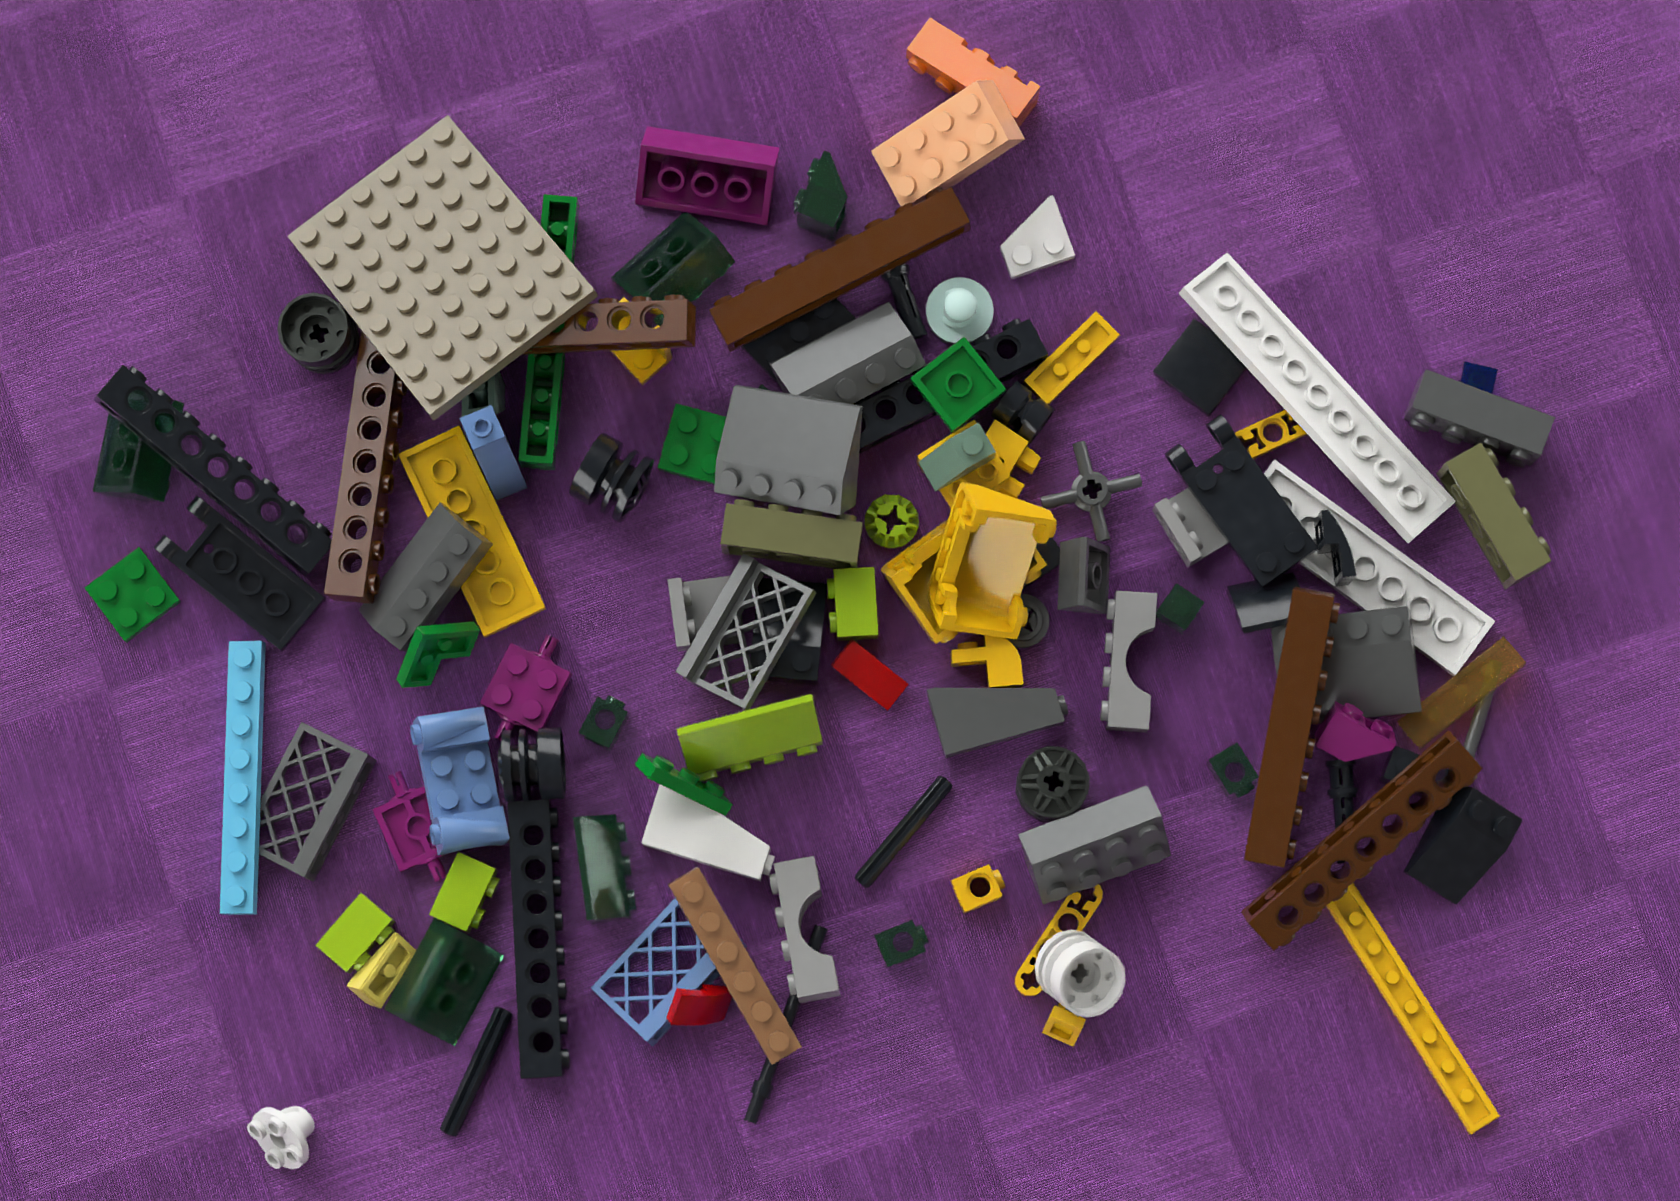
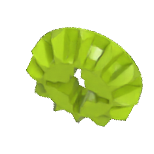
[865,494,919,548]

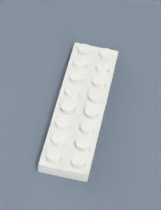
[1264,460,1495,677]

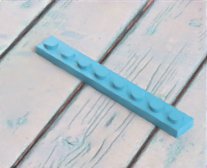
[220,641,266,915]

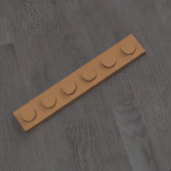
[668,867,802,1065]

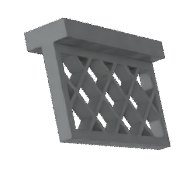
[675,553,816,711]
[259,722,377,882]

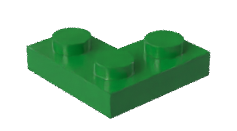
[396,621,480,688]

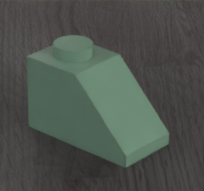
[462,371,505,417]
[918,422,996,492]

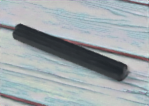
[855,775,953,888]
[440,1007,512,1137]

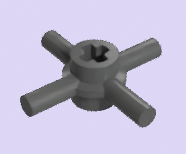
[1040,441,1142,542]

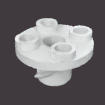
[247,1106,315,1169]

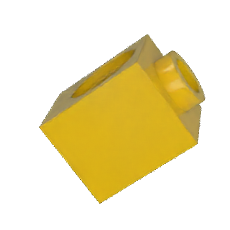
[950,864,1006,914]

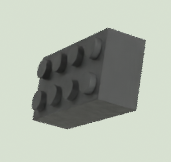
[1403,369,1555,468]
[1018,785,1171,905]

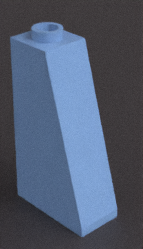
[460,405,528,501]

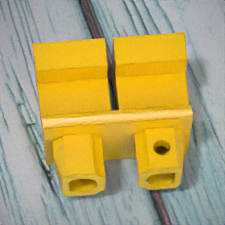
[986,420,1041,498]

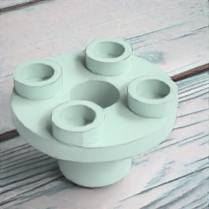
[926,277,994,344]

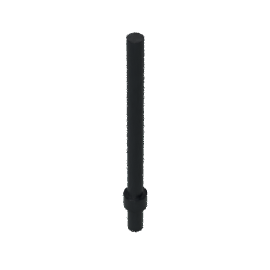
[744,925,828,1124]

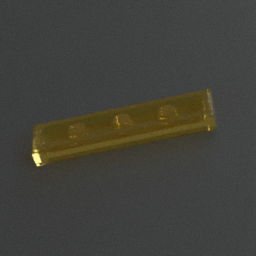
[1397,636,1526,750]

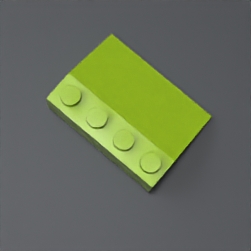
[677,694,823,782]

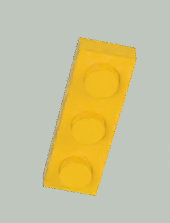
[1023,311,1120,404]

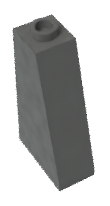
[926,688,1069,758]

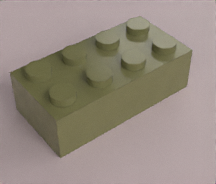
[1436,443,1551,590]
[720,499,863,569]

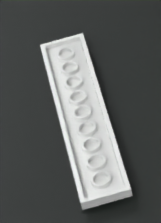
[1179,253,1456,544]

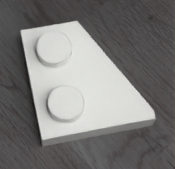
[1000,195,1075,280]

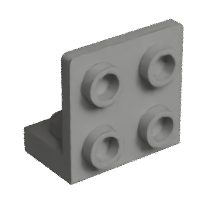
[1152,488,1228,568]
[667,576,743,652]

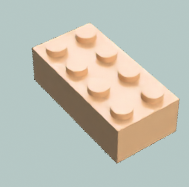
[871,80,1025,206]

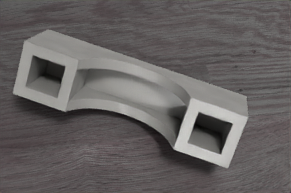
[1100,590,1157,733]
[769,856,841,1003]

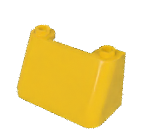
[928,482,1056,639]
[881,519,1047,644]

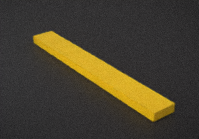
[1326,883,1500,1135]

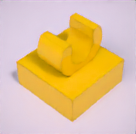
[1042,1003,1086,1047]

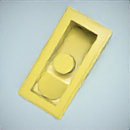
[347,932,419,1009]

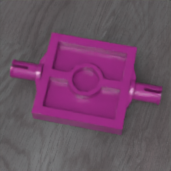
[480,634,573,741]
[372,771,447,883]

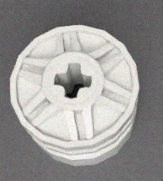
[1035,929,1125,1018]

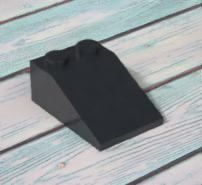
[750,578,827,685]
[1403,786,1523,905]

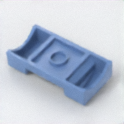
[410,707,509,856]

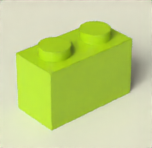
[827,567,878,641]
[429,852,500,933]
[315,893,396,974]

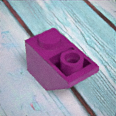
[1314,701,1396,762]

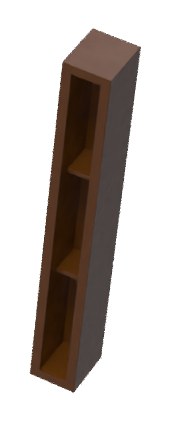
[709,187,971,352]
[1244,587,1340,868]

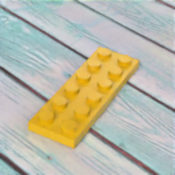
[398,425,546,638]

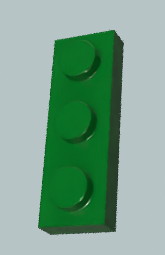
[635,753,733,816]

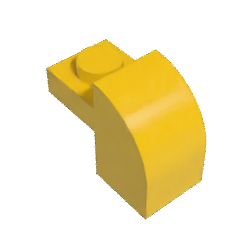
[951,635,1023,688]

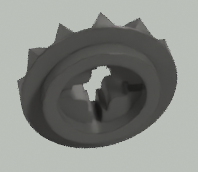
[1006,594,1049,648]

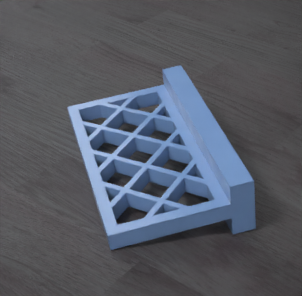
[591,898,747,1047]

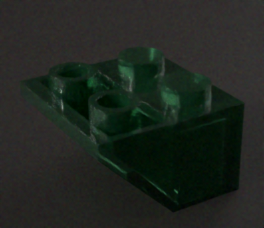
[793,150,847,242]

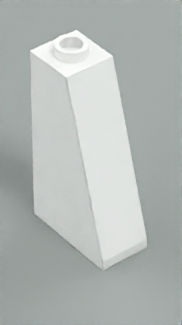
[641,785,775,881]

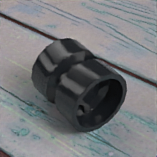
[991,381,1055,444]

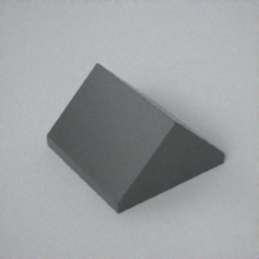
[1057,537,1110,614]

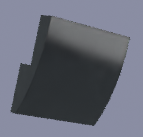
[1153,319,1247,416]
[1314,510,1357,586]
[1227,572,1300,634]

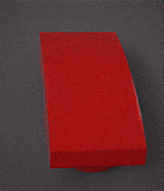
[831,638,909,711]
[666,984,732,1026]

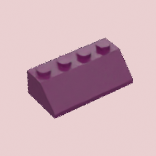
[635,126,780,225]

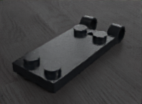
[1164,414,1318,589]
[153,495,325,652]

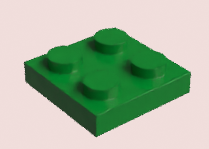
[910,337,1006,433]
[658,403,726,485]
[84,547,181,643]

